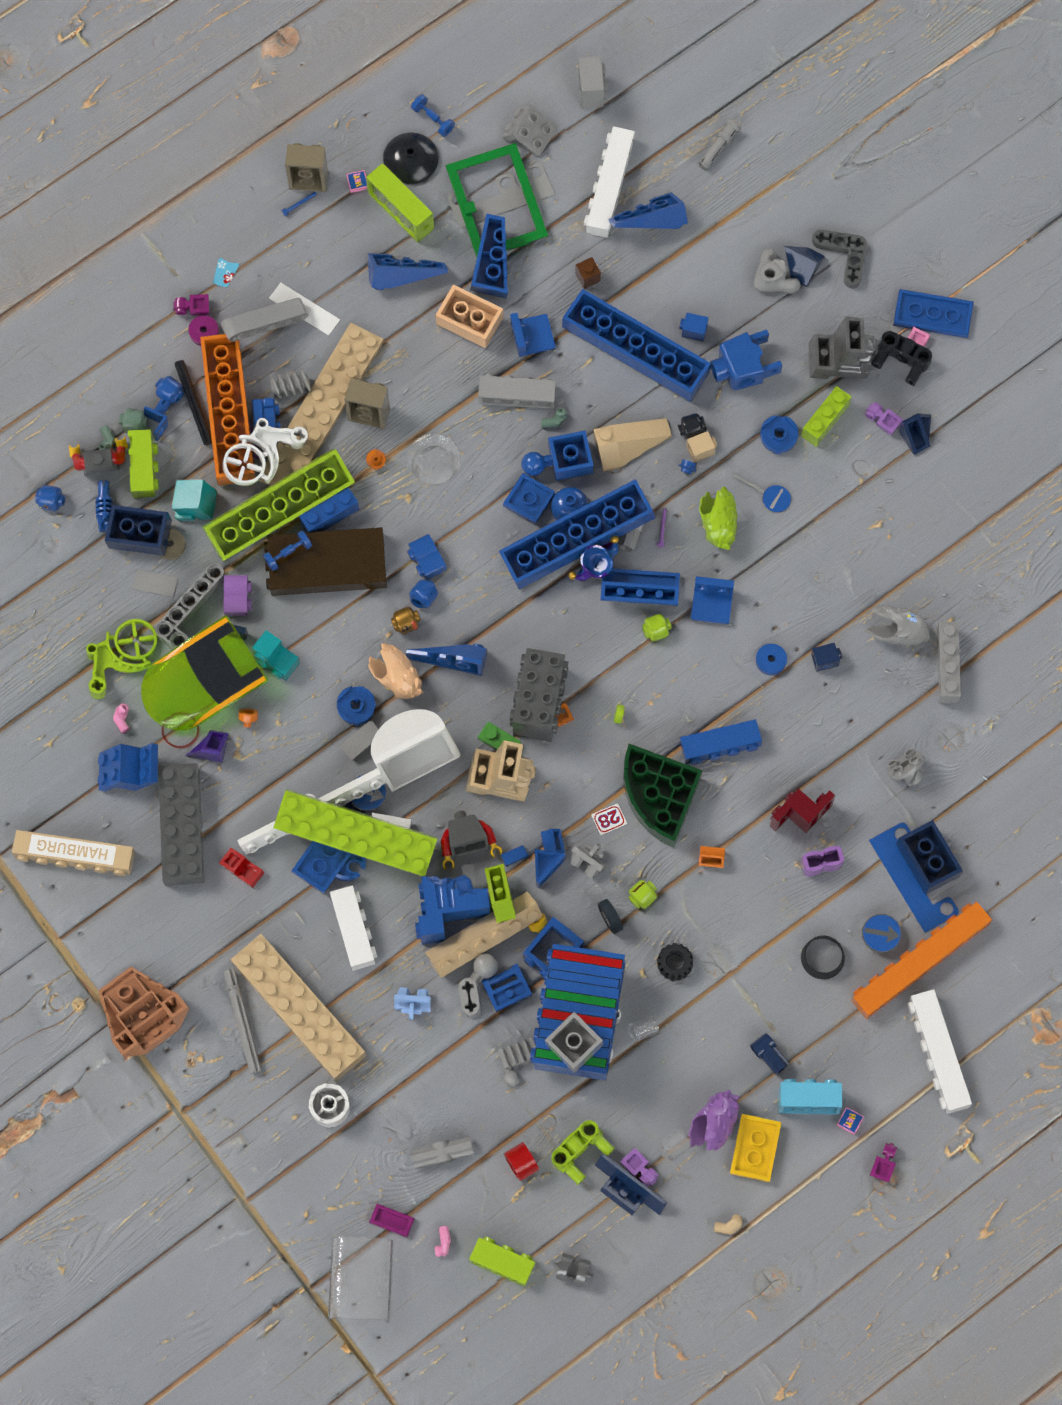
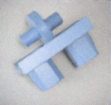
[394,987,431,1020]

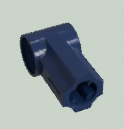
[750,1033,789,1075]

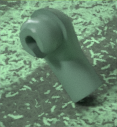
[99,425,115,450]

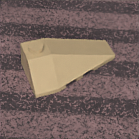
[593,418,672,472]

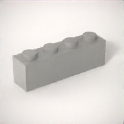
[478,374,556,409]
[937,622,961,703]

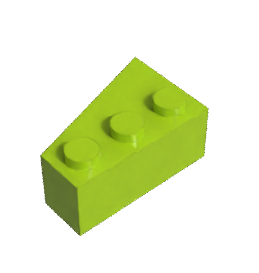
[128,429,159,498]

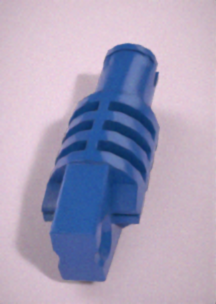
[95,480,113,532]

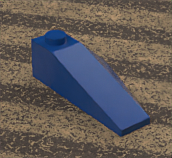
[609,192,688,229]
[406,644,487,676]

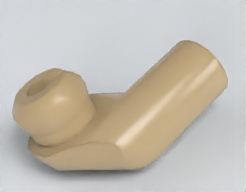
[714,1214,743,1235]

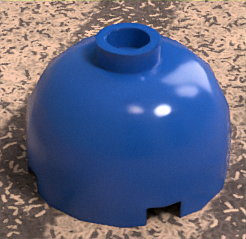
[551,487,589,520]

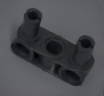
[871,331,932,386]

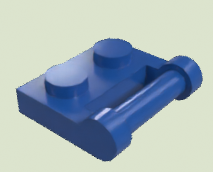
[481,963,532,1012]

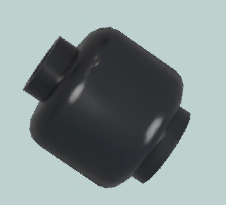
[678,413,707,439]

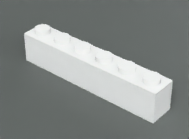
[584,126,635,238]
[907,989,972,1114]

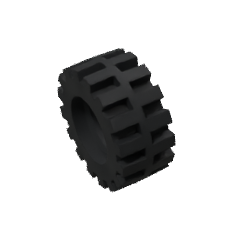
[657,943,693,981]

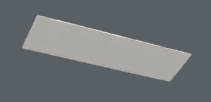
[269,282,340,335]

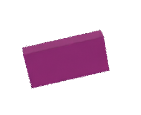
[369,1203,415,1238]

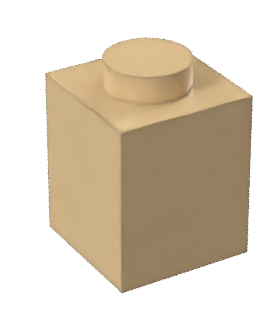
[686,431,717,463]

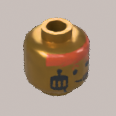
[391,606,421,635]

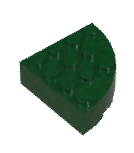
[623,744,703,847]

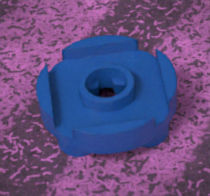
[760,415,798,454]
[337,686,376,726]

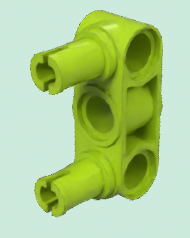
[551,1120,615,1185]

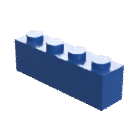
[679,719,762,765]

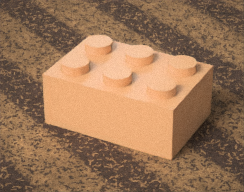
[435,285,504,348]

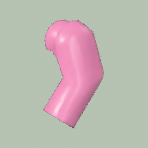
[113,703,130,734]
[435,1226,451,1257]

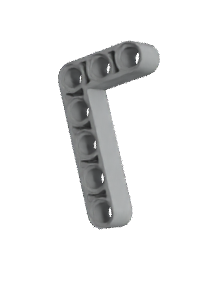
[155,563,225,663]

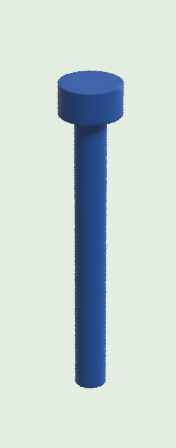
[281,192,317,216]

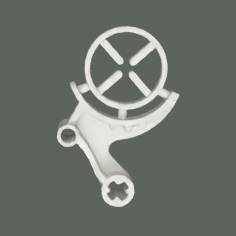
[223,418,308,486]

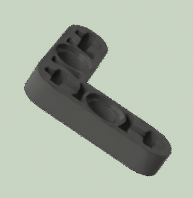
[812,230,866,288]

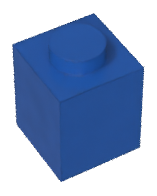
[679,312,709,342]

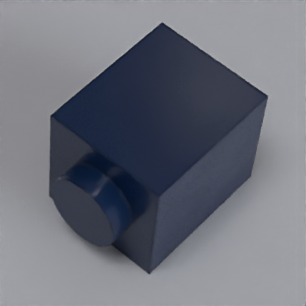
[811,642,842,672]

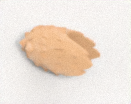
[368,643,423,699]

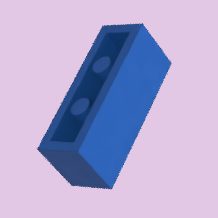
[299,487,359,533]

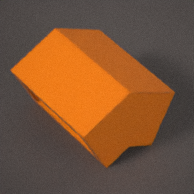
[699,846,725,868]

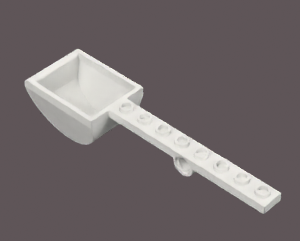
[237,709,461,855]

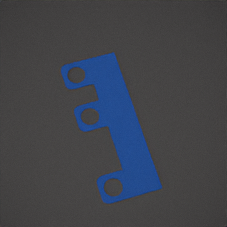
[869,822,959,933]

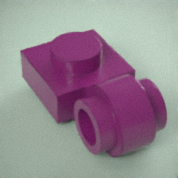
[173,294,209,315]

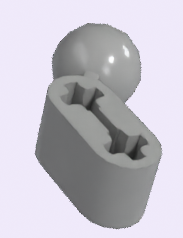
[459,954,498,1019]

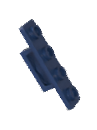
[595,1154,667,1216]

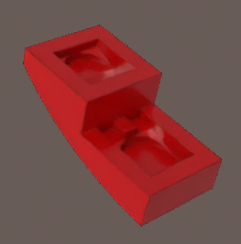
[219,848,264,888]

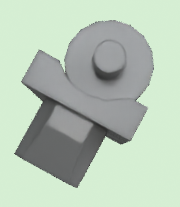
[569,843,607,878]

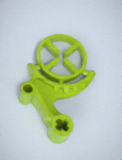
[86,619,157,699]

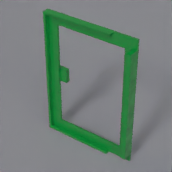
[445,143,548,258]

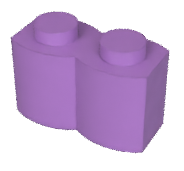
[224,575,252,616]
[801,846,844,877]

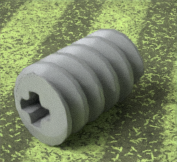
[270,370,311,400]

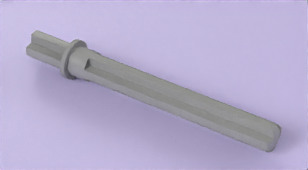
[223,968,261,1074]

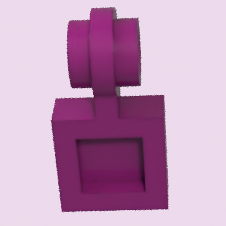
[870,1142,897,1183]

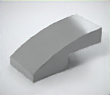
[340,720,379,761]

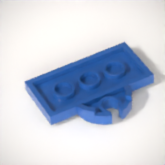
[291,841,366,894]

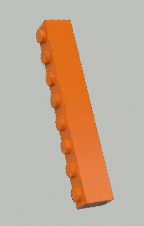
[852,902,992,1020]

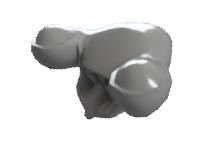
[754,248,801,294]

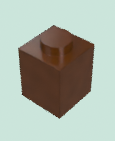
[575,257,601,289]

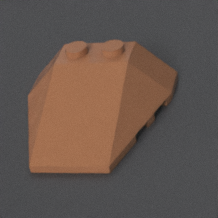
[99,967,189,1057]

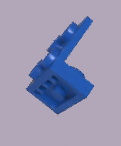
[510,313,555,357]
[691,576,734,624]

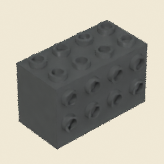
[510,648,569,742]

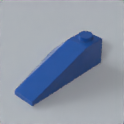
[368,253,448,290]

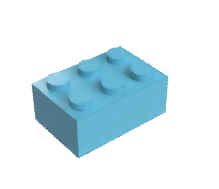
[778,1079,842,1114]

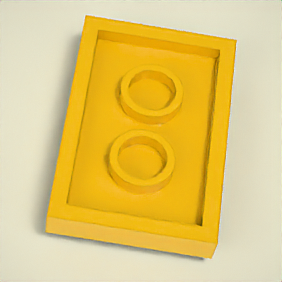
[730,1114,781,1183]

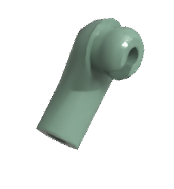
[542,408,567,428]

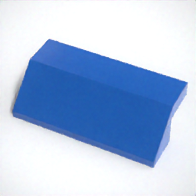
[600,569,680,606]

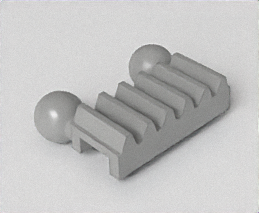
[498,1037,548,1086]

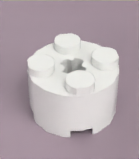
[309,1083,350,1128]

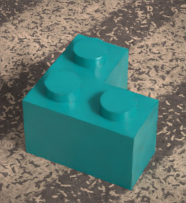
[252,630,300,681]

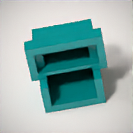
[172,480,217,521]

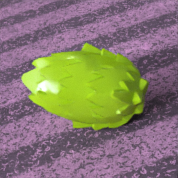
[699,486,738,550]

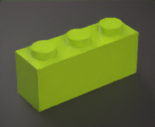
[801,386,852,447]
[484,864,516,923]
[469,1236,535,1287]

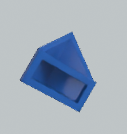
[535,849,566,888]

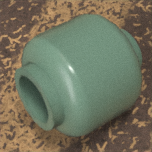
[119,408,148,433]

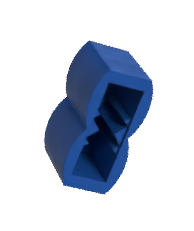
[407,534,447,580]

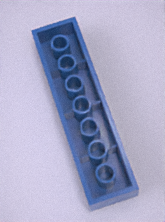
[562,289,711,402]
[499,479,655,590]

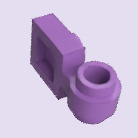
[865,402,903,436]
[620,1148,659,1187]

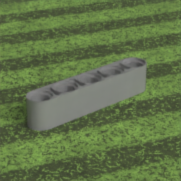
[221,298,309,342]

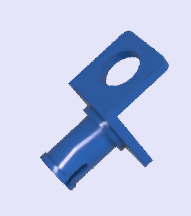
[144,398,172,441]

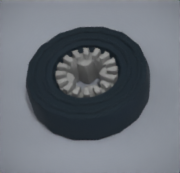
[598,899,623,934]

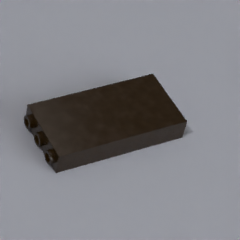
[264,527,387,596]

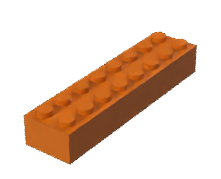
[200,334,256,486]

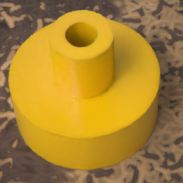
[528,913,548,933]

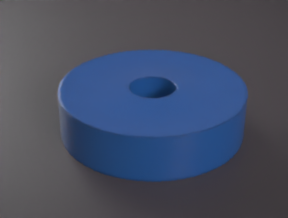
[756,644,787,675]

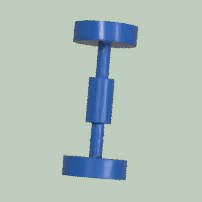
[411,94,455,137]
[263,531,312,571]

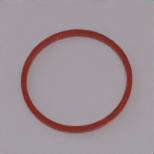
[162,712,199,748]

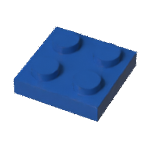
[503,473,555,525]

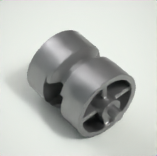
[553,1253,594,1287]

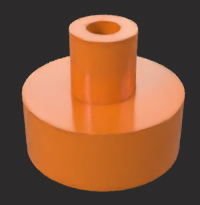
[366,449,386,470]
[238,708,258,728]

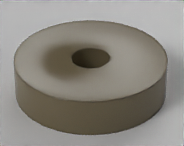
[159,529,186,560]

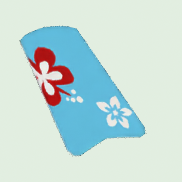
[213,258,239,287]

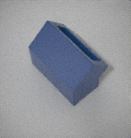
[541,829,565,853]

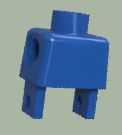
[710,329,782,391]

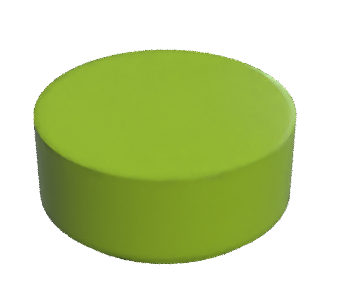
[613,704,625,724]

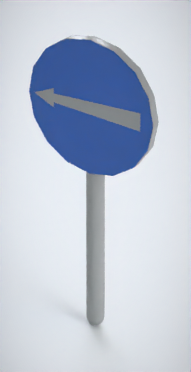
[733,473,791,513]

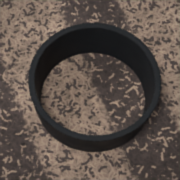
[801,935,845,979]

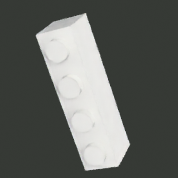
[330,885,377,971]

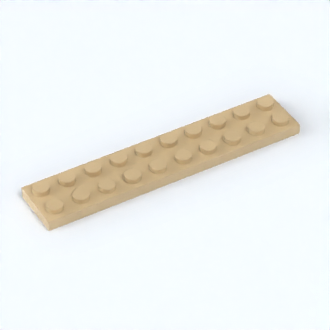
[259,323,384,486]

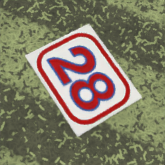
[591,803,627,835]

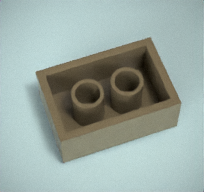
[285,143,328,192]
[344,378,390,429]

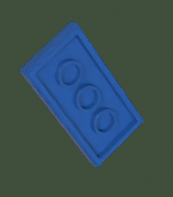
[893,289,974,338]

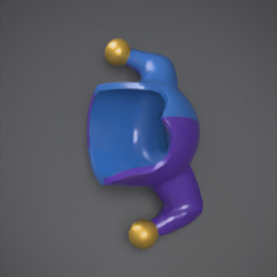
[568,535,619,582]

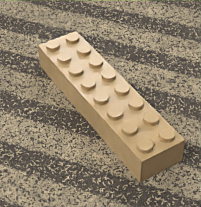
[230,934,366,1082]

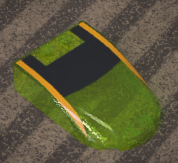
[141,615,269,731]

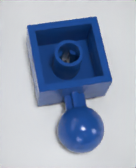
[521,430,594,481]

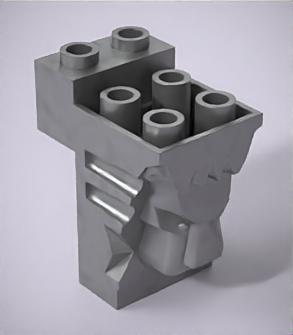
[808,317,878,379]

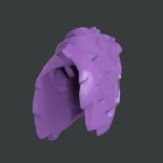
[688,1090,740,1151]

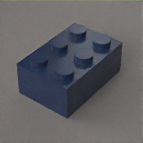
[104,505,172,556]
[896,820,963,895]

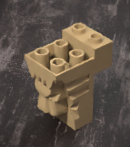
[466,740,536,802]

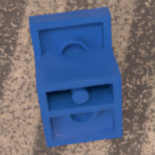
[98,743,158,792]

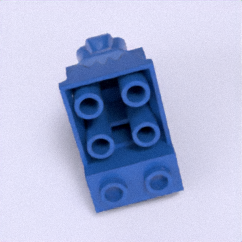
[415,875,490,945]

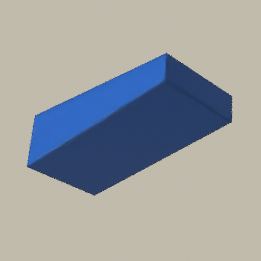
[501,845,528,867]

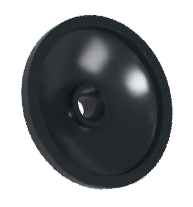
[383,132,439,184]

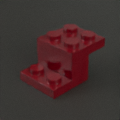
[770,788,835,833]

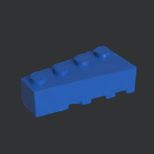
[470,214,508,299]

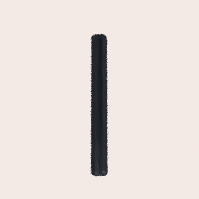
[175,360,212,445]

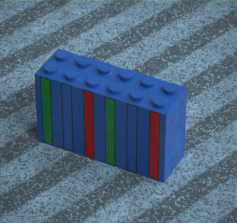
[530,944,626,1081]

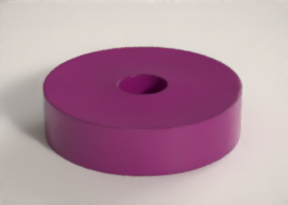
[188,315,219,346]

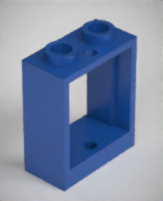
[523,917,584,978]

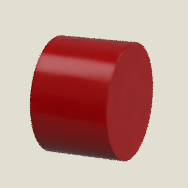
[503,1142,539,1181]

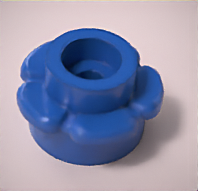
[678,459,697,475]

